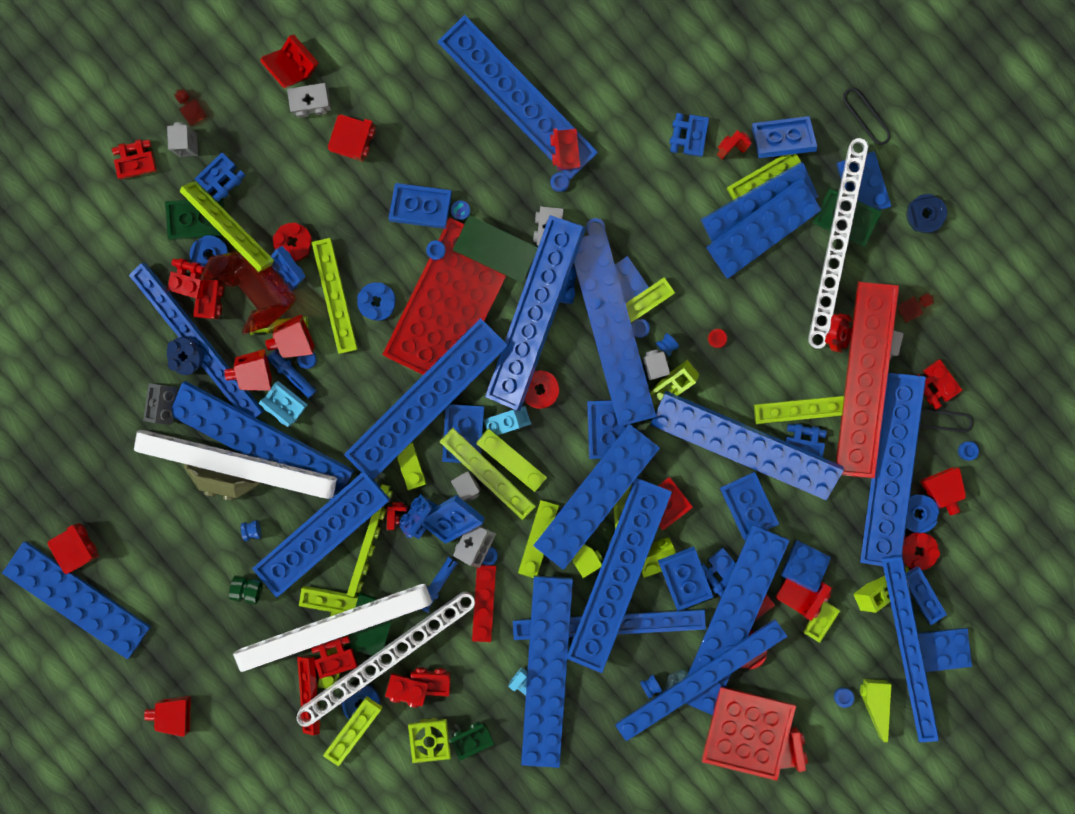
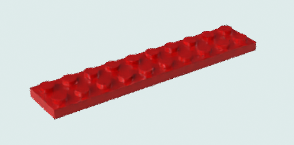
[836,282,899,478]

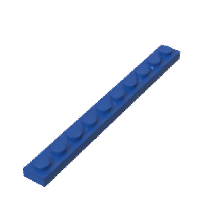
[129,263,264,418]
[882,555,939,742]
[513,609,706,640]
[615,619,787,741]

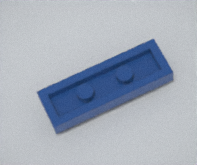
[906,566,947,625]

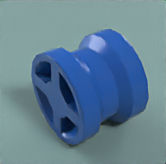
[656,333,680,357]
[241,520,261,541]
[640,675,663,699]

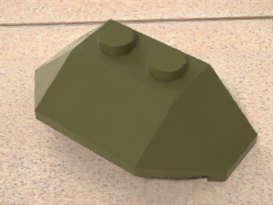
[184,464,262,501]

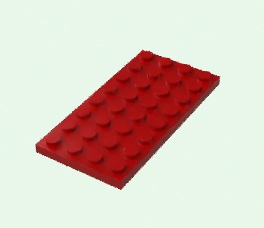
[382,218,507,375]

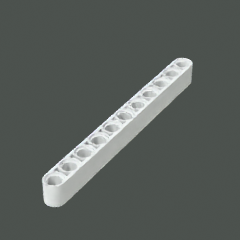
[808,138,868,348]
[134,430,337,499]
[233,584,432,672]
[297,592,475,726]

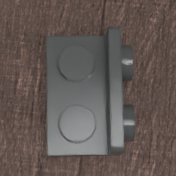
[143,383,177,425]

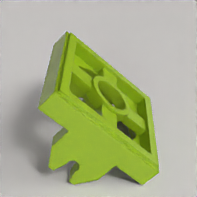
[408,717,451,763]

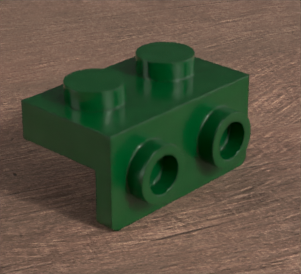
[449,721,495,761]

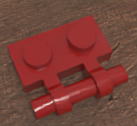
[112,139,157,180]
[167,258,206,299]
[916,359,962,409]
[311,635,358,679]

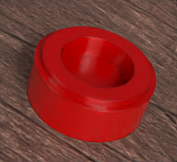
[707,329,727,348]

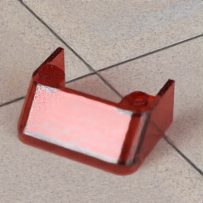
[200,251,296,334]

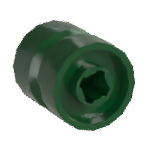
[229,575,263,605]

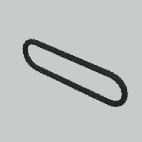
[843,88,891,145]
[920,408,973,432]

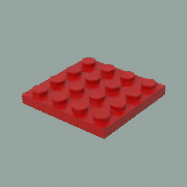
[701,686,796,781]

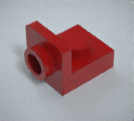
[387,502,409,530]

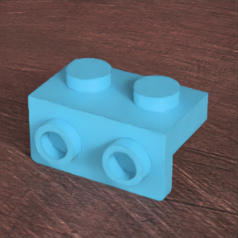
[259,381,307,427]

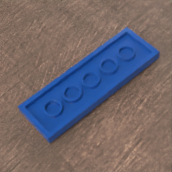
[700,162,818,243]
[706,178,821,279]

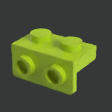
[641,537,676,578]

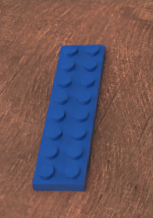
[533,424,659,570]
[252,470,391,598]
[2,541,151,659]

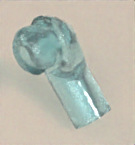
[664,670,688,691]

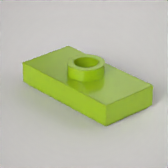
[802,602,840,643]

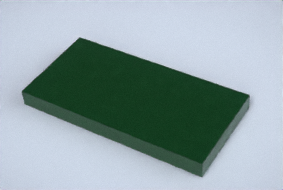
[453,215,538,283]

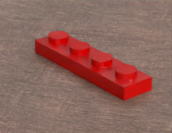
[472,564,496,642]
[297,655,320,735]

